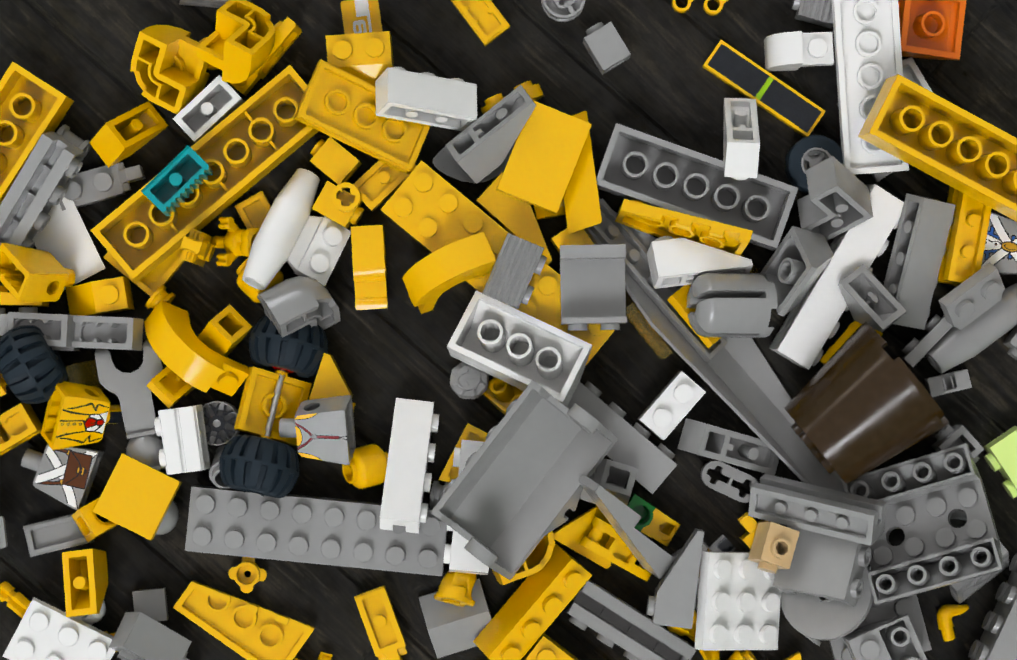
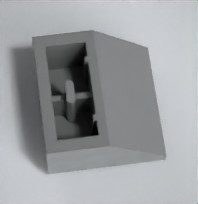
[843,614,927,660]

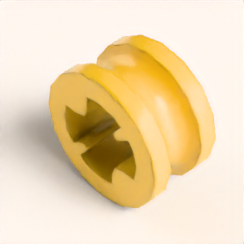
[331,182,361,212]
[145,285,176,309]

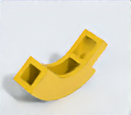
[402,232,496,314]
[144,300,249,397]
[147,304,252,409]

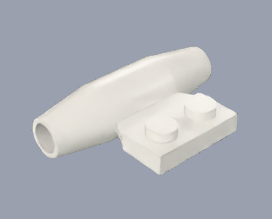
[242,168,351,290]

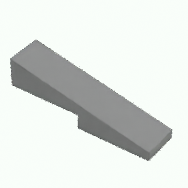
[7,312,144,351]
[578,474,675,579]

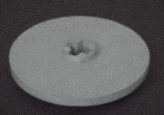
[780,567,873,641]

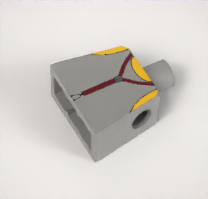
[279,395,356,465]

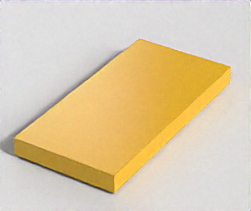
[294,59,430,174]

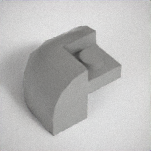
[257,276,341,338]

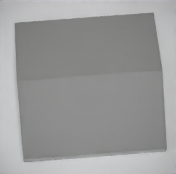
[419,578,492,659]

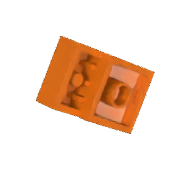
[898,0,967,60]

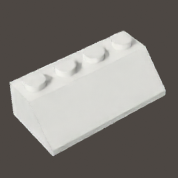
[447,290,592,407]

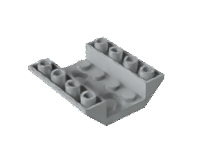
[842,443,1004,605]

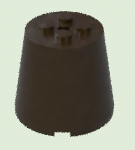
[784,322,949,484]

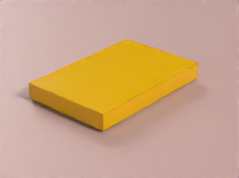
[496,100,592,214]

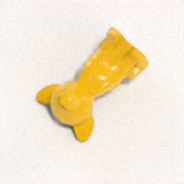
[434,571,477,607]

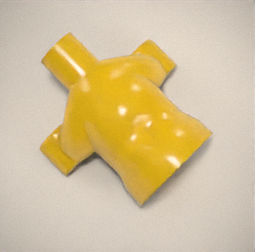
[212,217,259,267]

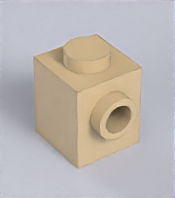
[748,521,800,574]

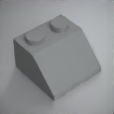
[761,226,834,316]

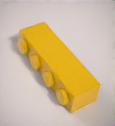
[473,544,592,660]

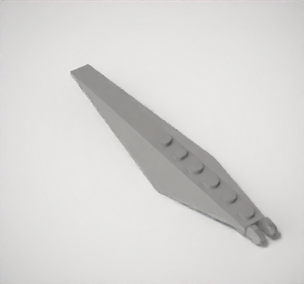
[563,198,845,492]

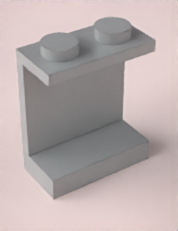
[560,244,627,331]

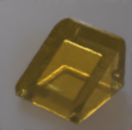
[66,360,106,391]

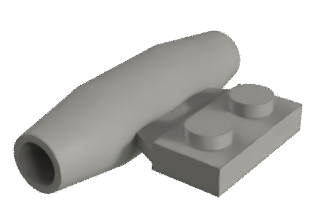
[926,262,1017,374]

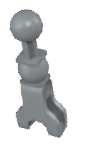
[95,339,179,535]

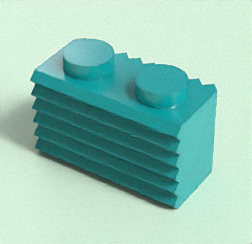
[141,145,213,216]

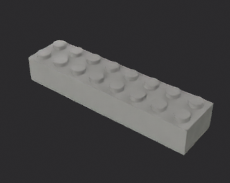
[185,485,447,576]

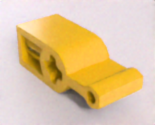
[351,225,388,310]

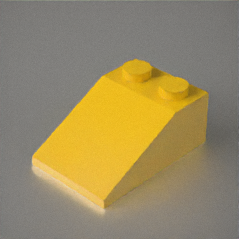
[325,31,394,85]

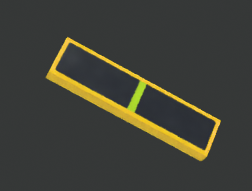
[702,40,826,137]

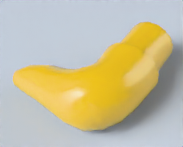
[937,604,969,641]

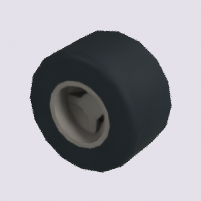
[785,135,843,194]

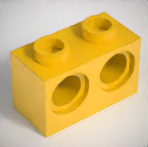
[0,403,42,456]

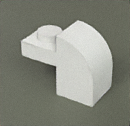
[764,31,834,72]

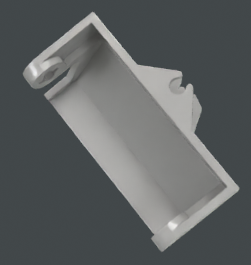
[430,380,618,580]

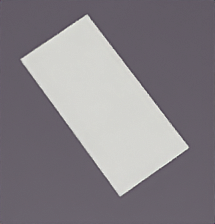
[33,197,105,291]

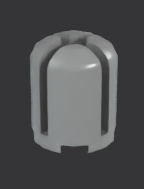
[687,273,778,338]

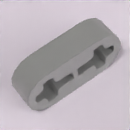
[700,460,758,503]

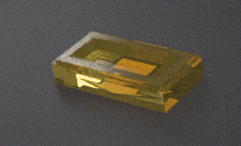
[626,302,673,360]

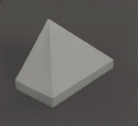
[838,264,907,332]

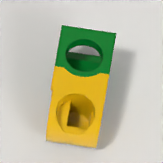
[627,492,680,546]

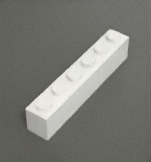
[769,184,904,370]

